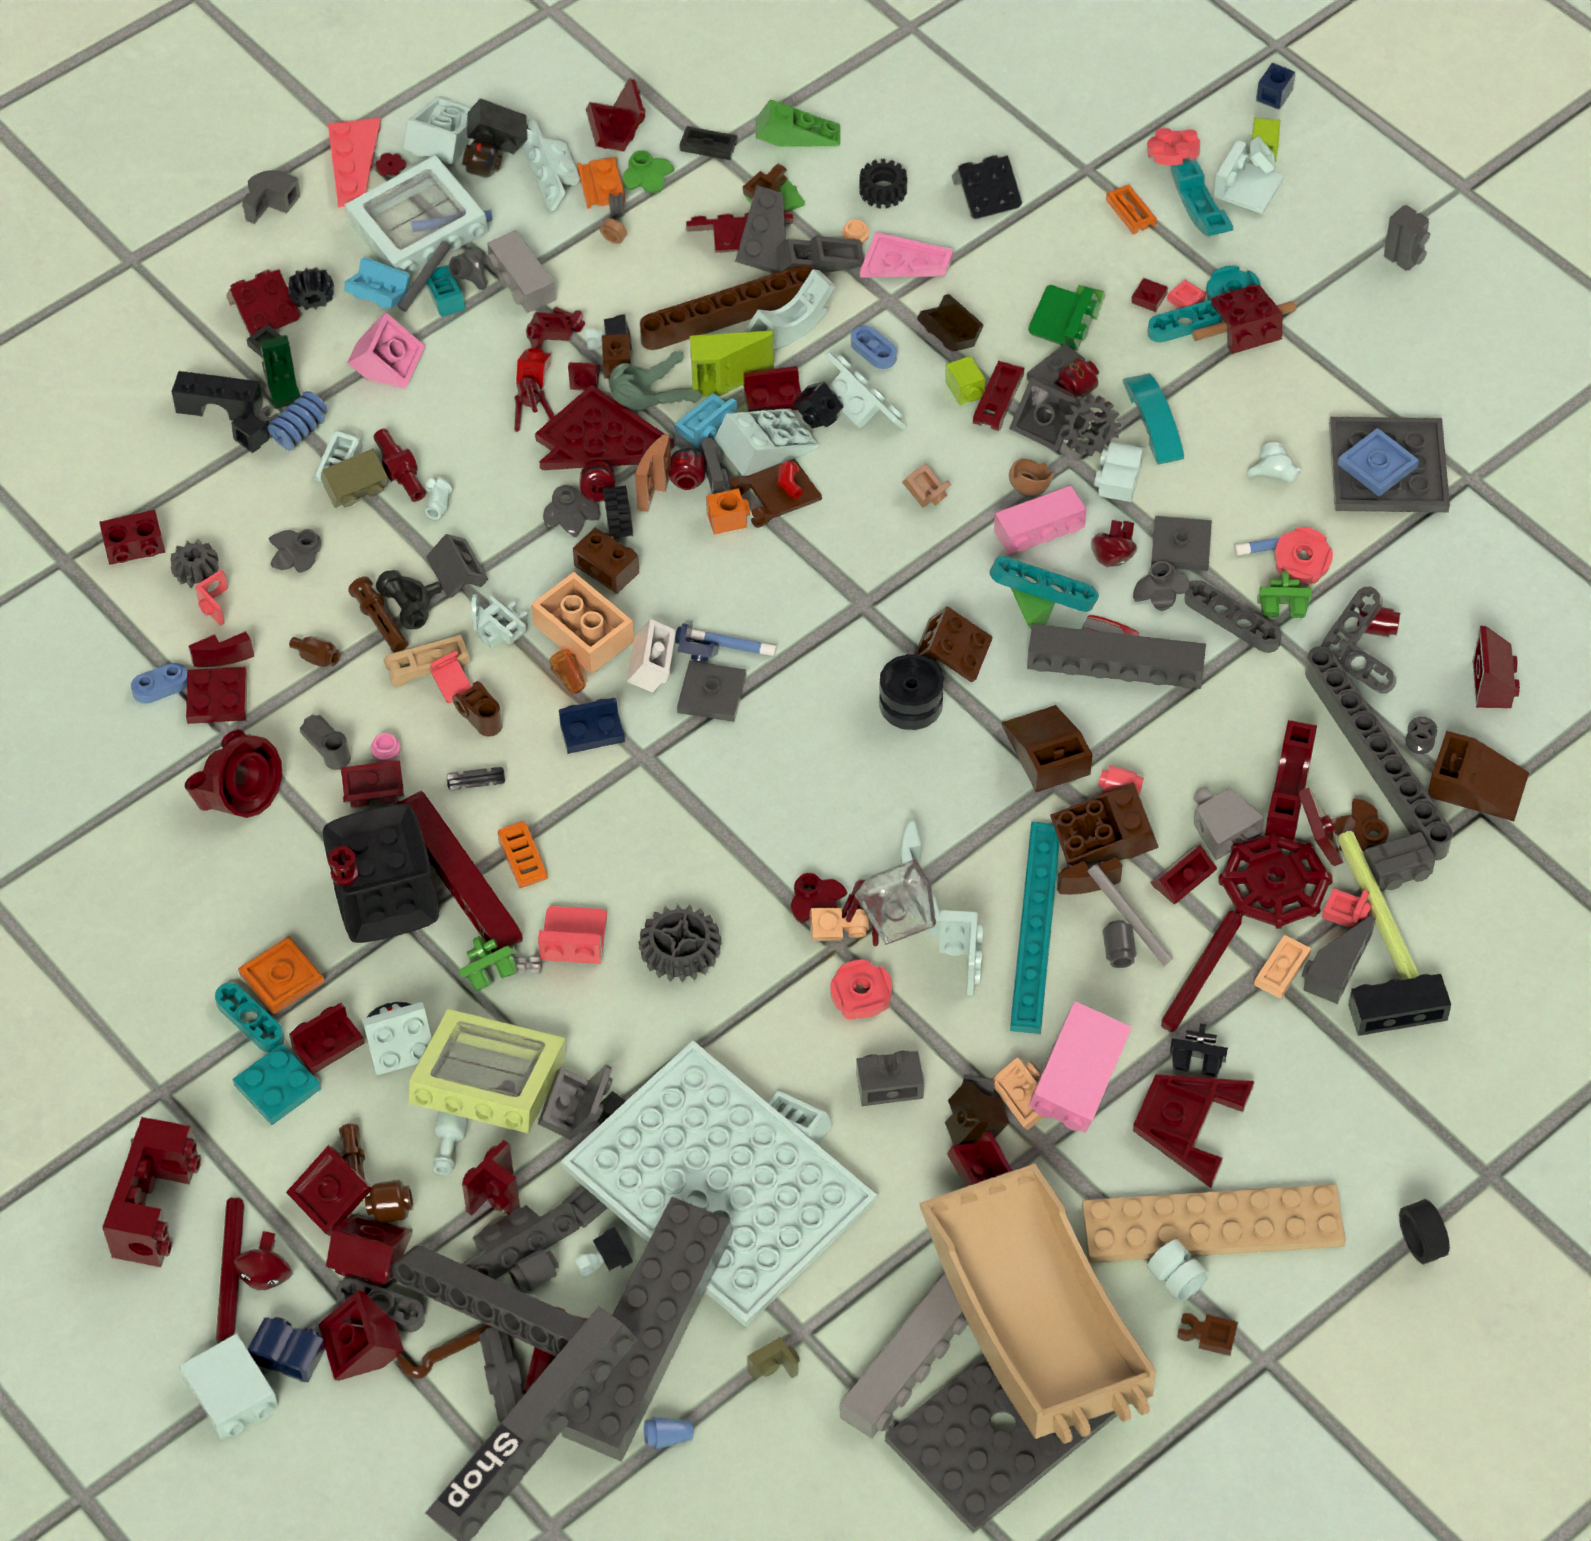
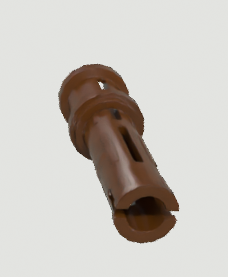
[348,576,408,653]

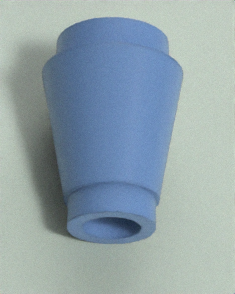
[644,1416,693,1450]

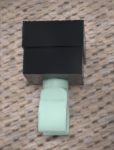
[584,314,632,350]
[575,1227,633,1278]

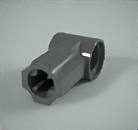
[300,714,351,770]

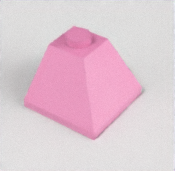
[347,312,425,388]

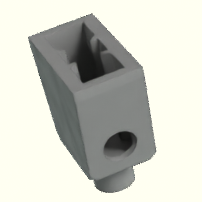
[1193,787,1264,861]

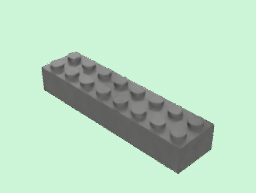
[561,1196,733,1462]

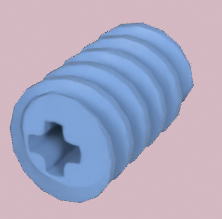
[268,391,327,451]

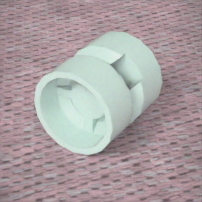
[1148,1240,1209,1302]

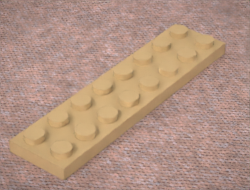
[1082,1184,1346,1263]

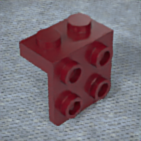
[585,78,646,151]
[226,269,300,336]
[1211,285,1282,354]
[340,760,404,808]

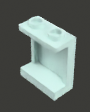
[179,1334,278,1440]

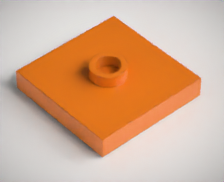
[238,936,324,1015]

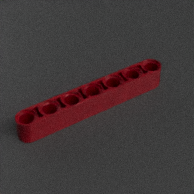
[395,790,523,953]

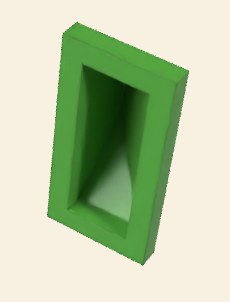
[1011,588,1055,629]

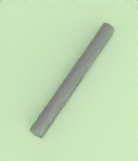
[1087,864,1173,966]

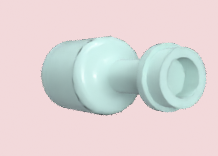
[432,1111,468,1175]

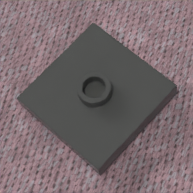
[1151,516,1212,571]
[677,661,746,722]

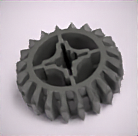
[639,903,721,983]

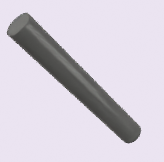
[397,241,451,312]

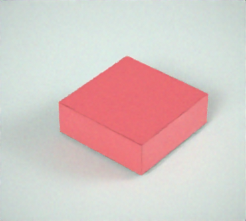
[1167,279,1206,309]

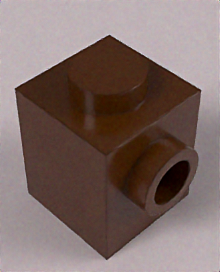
[601,334,631,378]

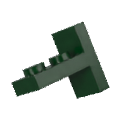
[260,335,301,409]

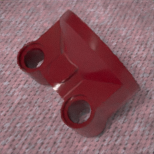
[184,729,282,818]

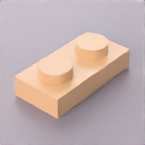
[1254,935,1311,999]

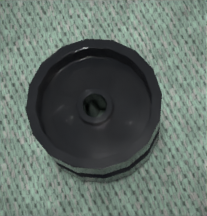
[879,654,944,730]

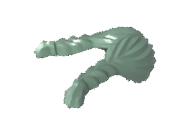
[608,351,702,410]

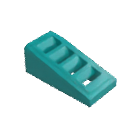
[426,265,465,317]

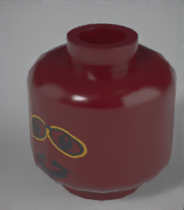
[1057,359,1099,399]

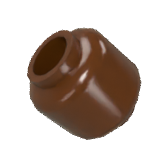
[365,1180,414,1224]

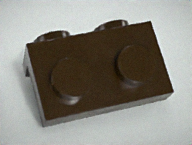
[917,294,983,352]

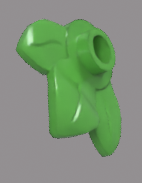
[623,150,674,193]

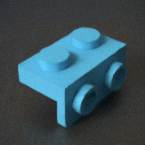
[344,257,410,309]
[674,393,737,449]

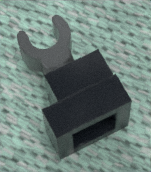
[231,406,279,453]

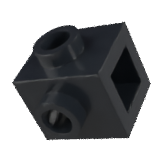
[792,381,844,429]

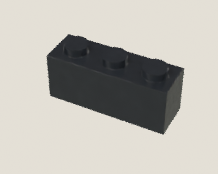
[1348,973,1452,1036]

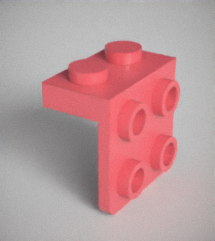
[538,906,607,964]

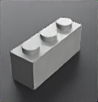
[486,230,556,313]

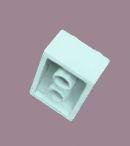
[403,96,472,164]

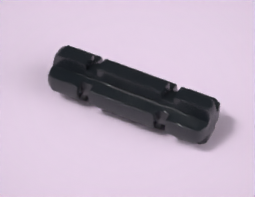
[446,767,505,790]

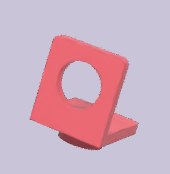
[195,570,228,626]
[429,651,472,703]

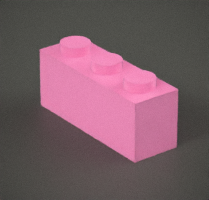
[994,486,1087,555]

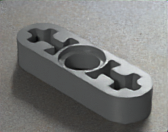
[335,1279,425,1332]

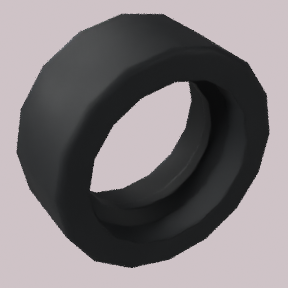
[1399,1199,1450,1265]

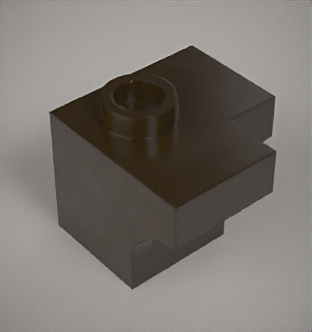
[945,1082,1010,1146]

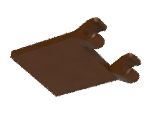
[729,458,822,528]

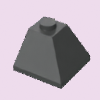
[1009,378,1077,452]

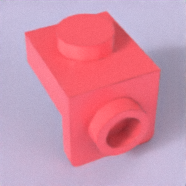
[1322,888,1372,929]

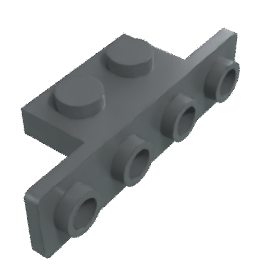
[462,1202,580,1279]

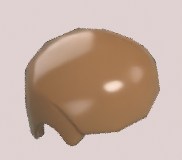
[1009,459,1054,497]

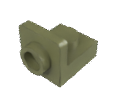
[747,1337,800,1380]

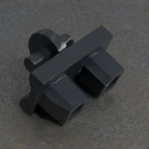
[1170,1023,1228,1077]

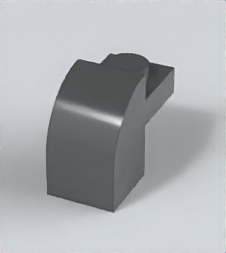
[242,170,301,224]

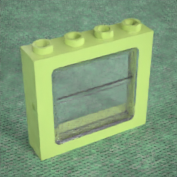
[409,1009,566,1134]

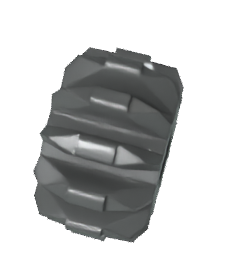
[170,539,219,588]

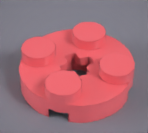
[1147,128,1200,165]
[1274,527,1333,585]
[830,960,892,1020]

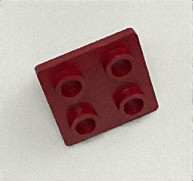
[462,1140,520,1216]

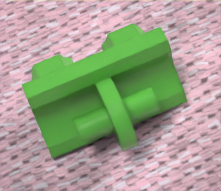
[1257,571,1312,618]
[458,936,518,991]

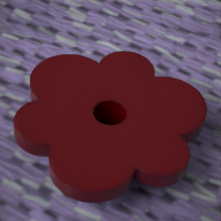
[375,153,406,176]

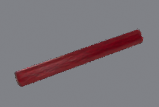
[1161,911,1242,1032]
[216,1198,244,1344]

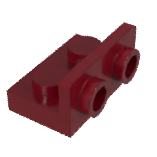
[743,366,801,412]

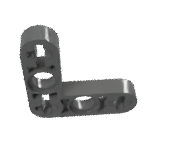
[1321,587,1397,694]

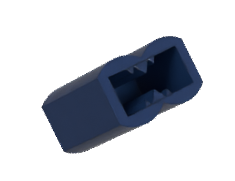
[247,1317,325,1383]

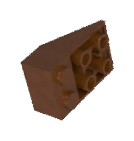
[1002,705,1092,792]
[1428,730,1529,821]
[1050,782,1159,865]

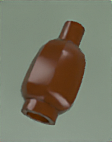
[289,636,340,667]

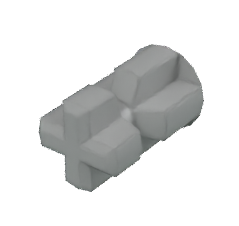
[513,956,541,975]

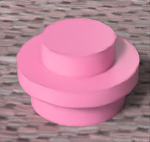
[371,733,401,762]

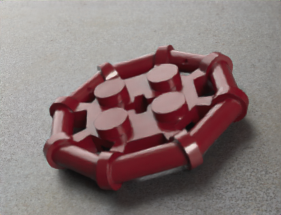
[1218,831,1333,929]

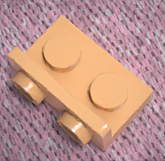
[992,1057,1043,1130]

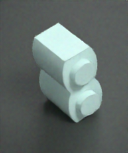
[1094,442,1144,502]

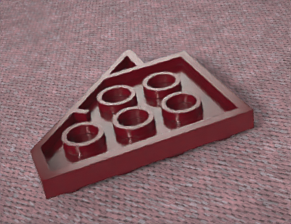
[535,385,674,471]

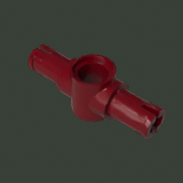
[373,429,426,502]

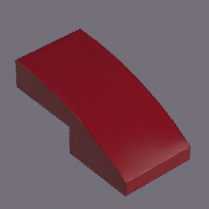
[188,631,254,667]

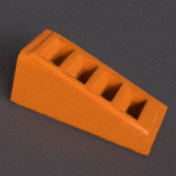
[497,821,548,888]

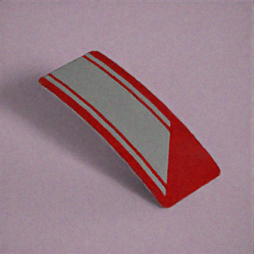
[1081,615,1139,636]

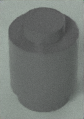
[1102,920,1137,968]
[509,1248,559,1292]

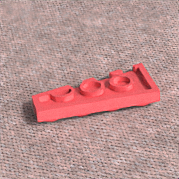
[328,118,381,208]

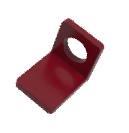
[568,362,601,390]

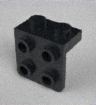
[952,155,1022,219]

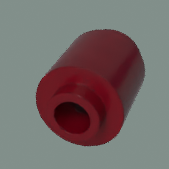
[1357,604,1400,637]

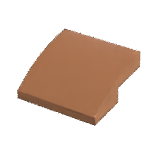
[635,434,671,512]

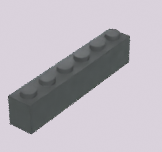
[1027,624,1206,689]

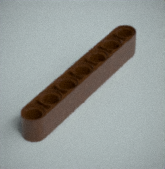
[640,265,813,350]

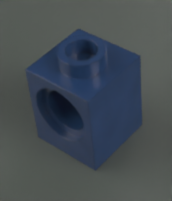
[1256,63,1296,110]

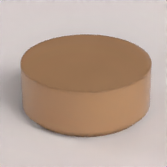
[599,218,627,244]

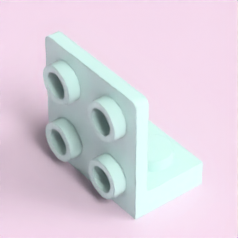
[1214,140,1283,214]
[939,910,983,996]

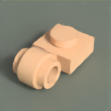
[809,908,869,941]

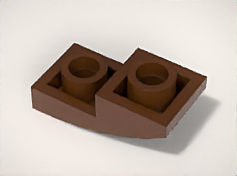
[1057,857,1123,895]

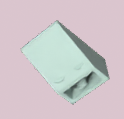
[714,409,819,476]

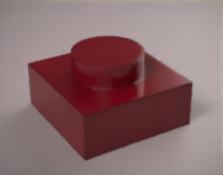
[1131,278,1168,312]

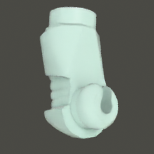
[425,476,452,520]

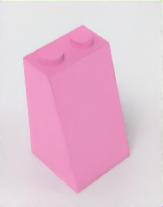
[1028,1001,1132,1133]

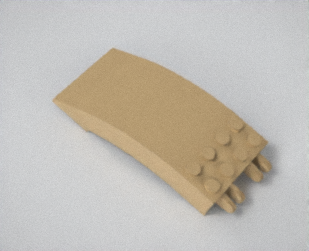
[920,1164,1156,1444]

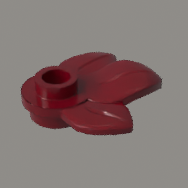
[791,873,847,923]

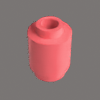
[1098,765,1144,794]

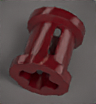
[328,846,359,886]

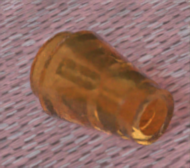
[549,649,586,694]

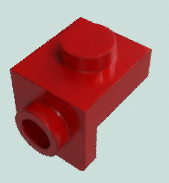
[516,348,551,389]

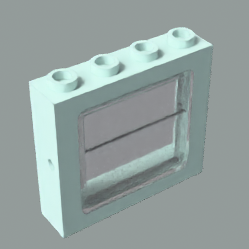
[344,155,489,275]

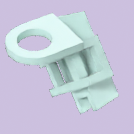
[472,594,528,649]

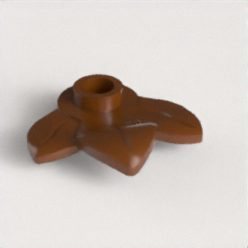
[1332,799,1389,852]

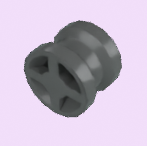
[1405,717,1437,754]

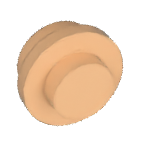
[842,219,869,244]

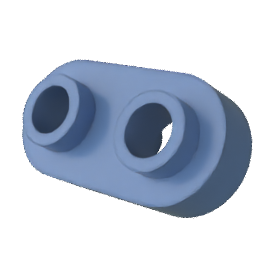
[851,326,897,369]
[131,663,187,703]

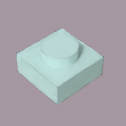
[1249,136,1275,174]

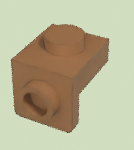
[902,463,952,508]

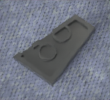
[735,185,786,274]

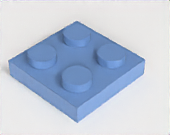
[1338,428,1419,497]

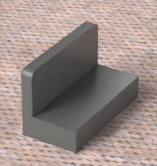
[426,534,488,597]

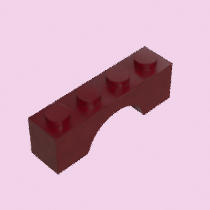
[1265,720,1317,840]

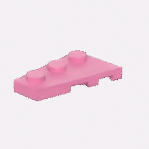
[860,232,953,278]

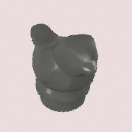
[449,247,487,290]

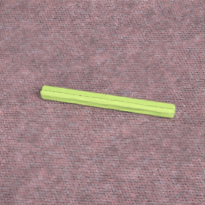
[1338,831,1419,980]

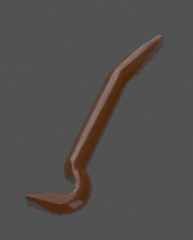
[396,1324,491,1379]

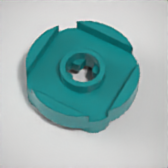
[1206,266,1261,301]

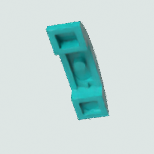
[1170,159,1233,237]
[1123,373,1184,465]

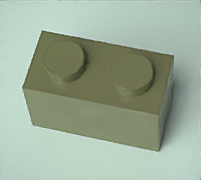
[320,448,388,508]

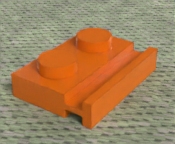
[577,157,625,209]

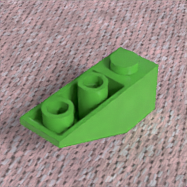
[756,99,840,147]

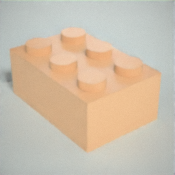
[531,572,634,674]

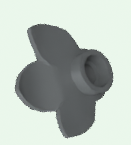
[543,485,600,537]
[269,529,322,573]
[1133,561,1190,611]

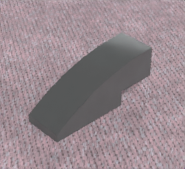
[776,236,864,272]

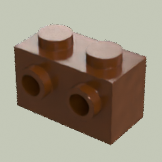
[573,527,639,594]

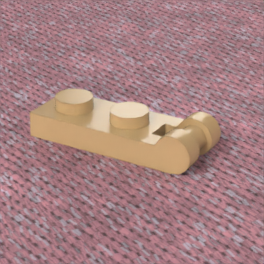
[384,635,470,687]

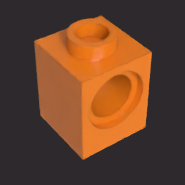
[706,489,750,535]

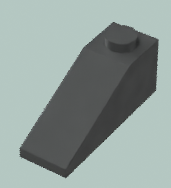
[1301,916,1376,1004]

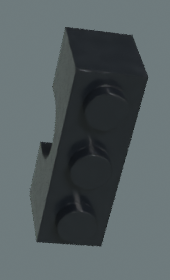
[171,371,263,421]

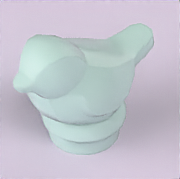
[1247,442,1302,483]

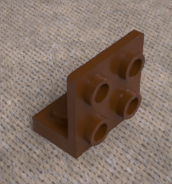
[914,606,992,682]

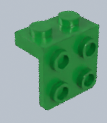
[1028,285,1099,351]

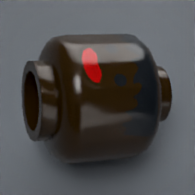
[462,140,502,178]

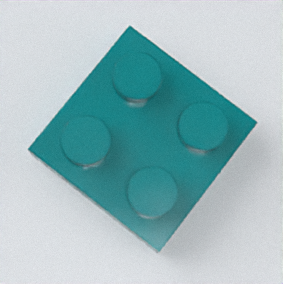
[232,1043,321,1126]

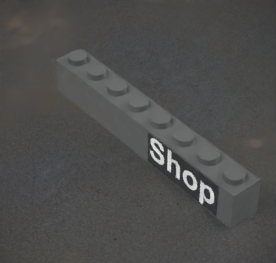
[425,1306,638,1541]

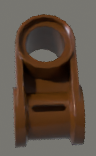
[452,681,503,737]

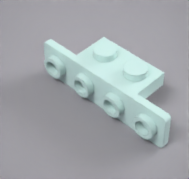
[522,120,581,211]
[825,352,907,430]

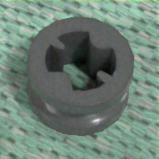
[609,193,624,218]

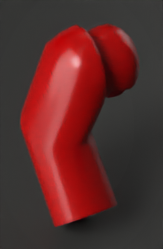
[777,461,803,500]

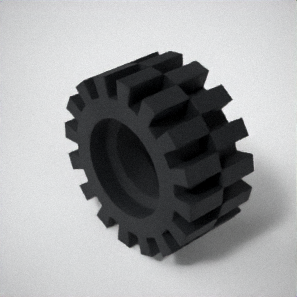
[859,159,907,208]
[603,485,633,538]

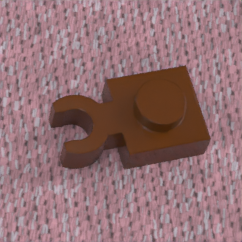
[1177,1313,1238,1356]

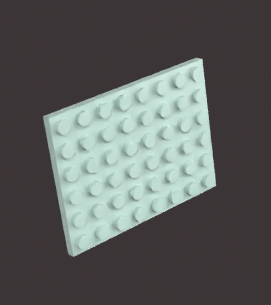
[561,1040,877,1327]

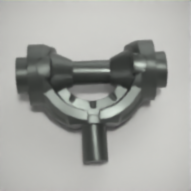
[376,570,441,630]

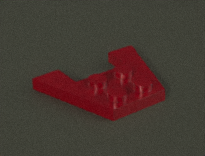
[1133,1074,1255,1189]

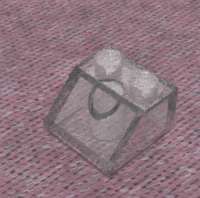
[855,859,936,945]

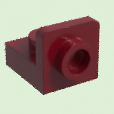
[526,312,573,349]

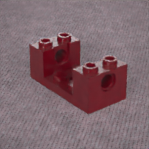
[102,1117,201,1267]

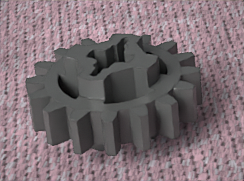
[1059,394,1121,456]

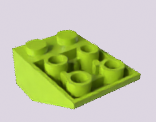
[690,331,774,397]

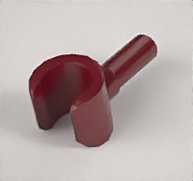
[553,307,585,333]

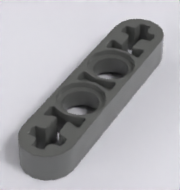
[1184,580,1282,653]

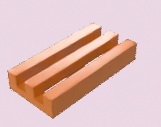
[1106,184,1157,235]

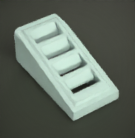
[313,430,363,483]
[768,1090,832,1145]

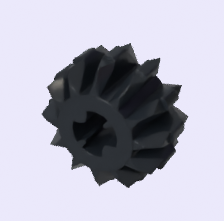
[288,267,334,310]

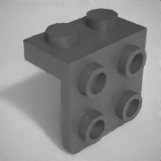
[538,1065,613,1140]

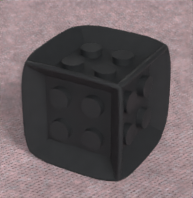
[323,804,439,943]

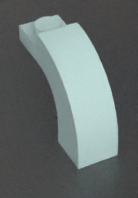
[744,269,836,349]

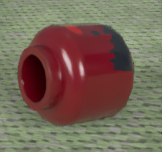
[669,448,706,490]
[579,461,616,502]

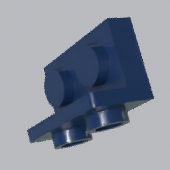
[558,698,625,754]

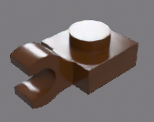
[742,163,788,199]

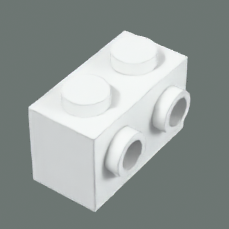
[627,619,676,693]

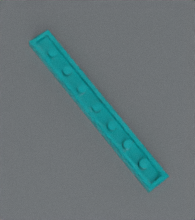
[1010,822,1060,1034]

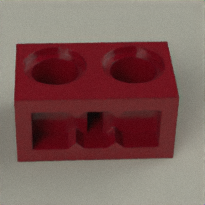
[99,510,165,565]

